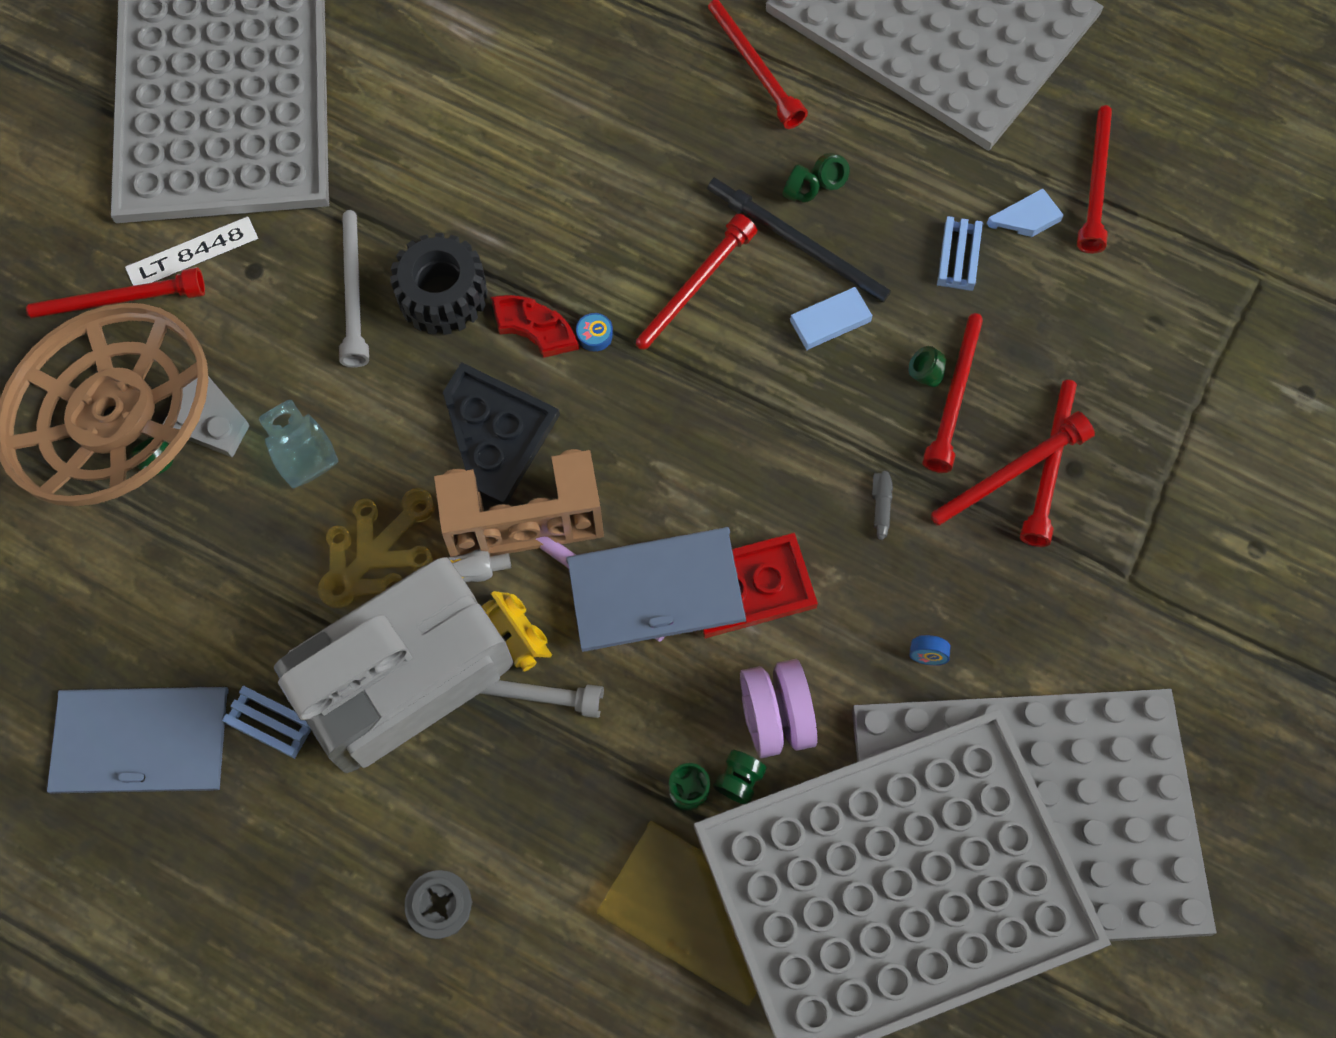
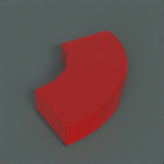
[491,295,579,358]

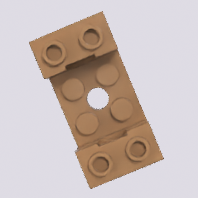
[434,449,604,557]

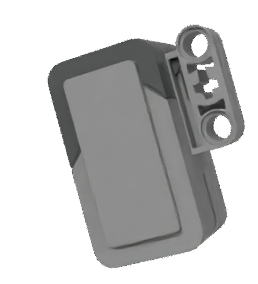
[274,557,513,773]

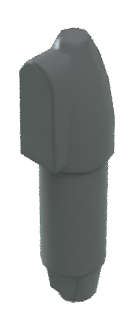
[872,471,893,540]

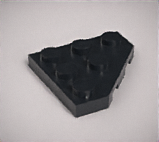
[443,362,560,505]

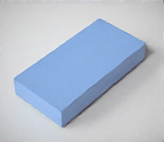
[790,287,872,350]

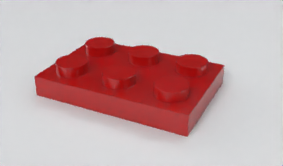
[702,532,818,639]

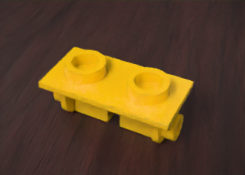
[482,591,552,671]

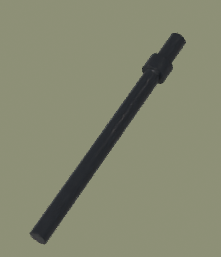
[707,177,891,303]

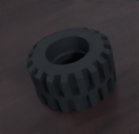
[390,233,488,335]

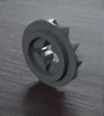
[405,870,473,940]

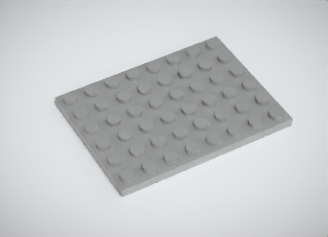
[111,0,329,223]
[766,0,1104,151]
[852,689,1216,941]
[694,709,1111,1038]

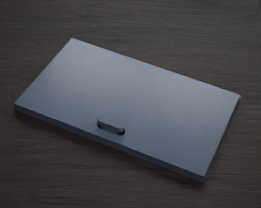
[566,527,746,652]
[47,687,229,793]

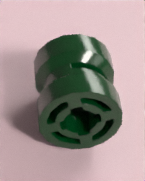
[713,749,767,805]
[669,763,710,811]

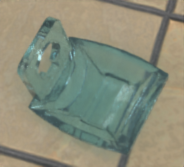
[259,400,339,489]

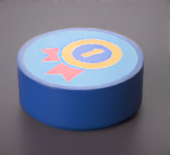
[576,313,613,351]
[909,635,951,665]

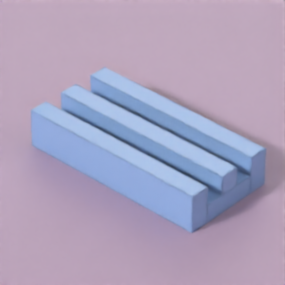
[937,216,983,291]
[222,686,311,759]

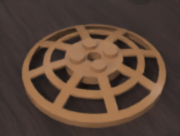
[0,303,208,506]

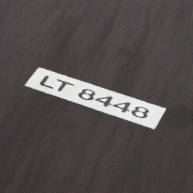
[125,217,258,286]

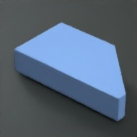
[987,189,1063,237]

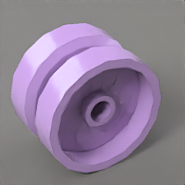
[740,659,817,758]

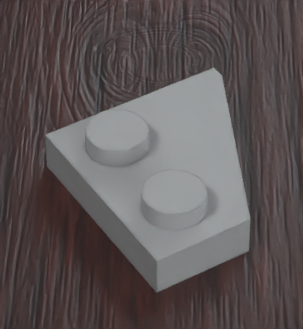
[162,376,249,457]

